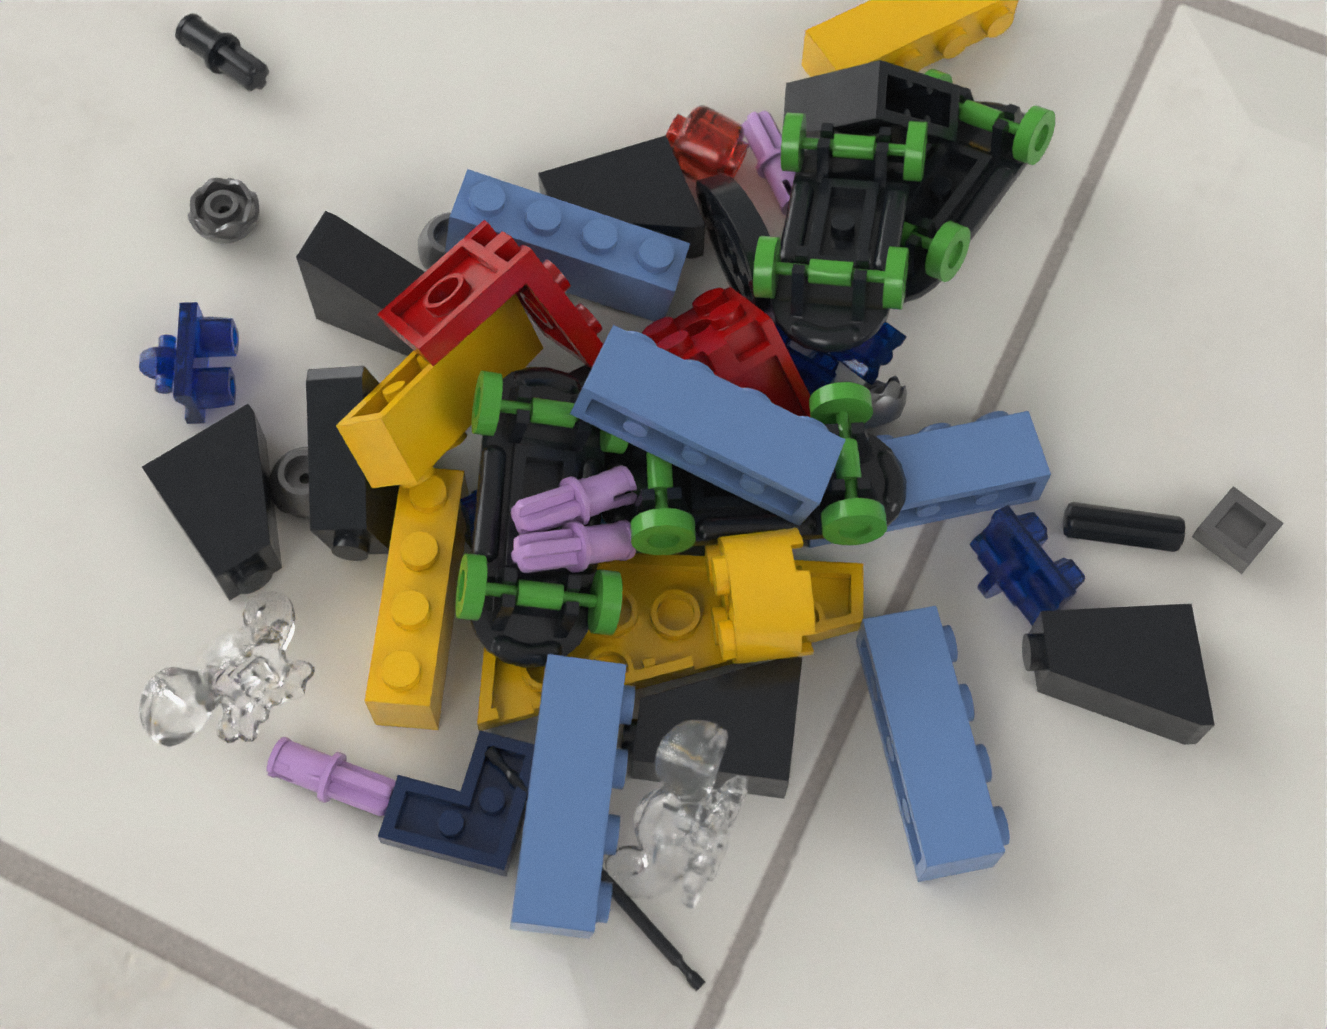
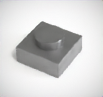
[1192,486,1284,574]

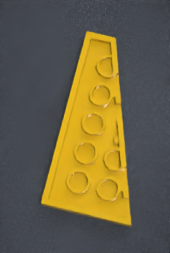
[477,553,864,731]

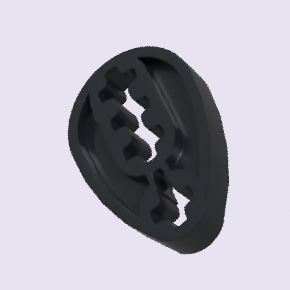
[696,173,772,314]

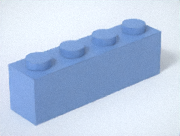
[445,169,690,321]
[570,325,846,526]
[807,411,1051,548]
[856,606,1010,882]
[510,654,635,939]

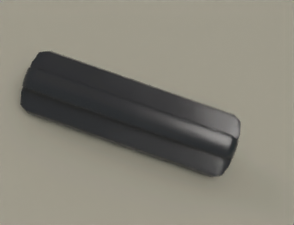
[1062,502,1185,552]

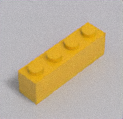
[801,0,1019,77]
[336,293,543,489]
[365,468,471,730]

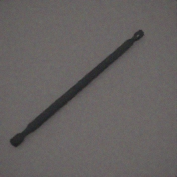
[484,746,706,991]

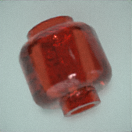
[666,105,750,183]

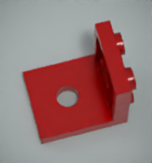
[377,220,603,369]
[642,286,810,417]

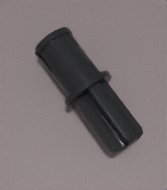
[175,13,269,91]

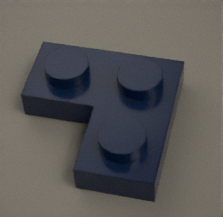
[378,730,534,876]

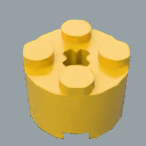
[705,528,815,664]

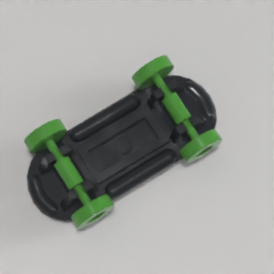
[901,69,1056,303]
[753,112,928,353]
[456,367,628,668]
[601,382,907,555]

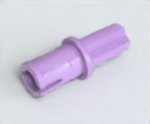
[742,110,796,215]
[511,465,637,534]
[511,520,636,573]
[267,737,396,816]

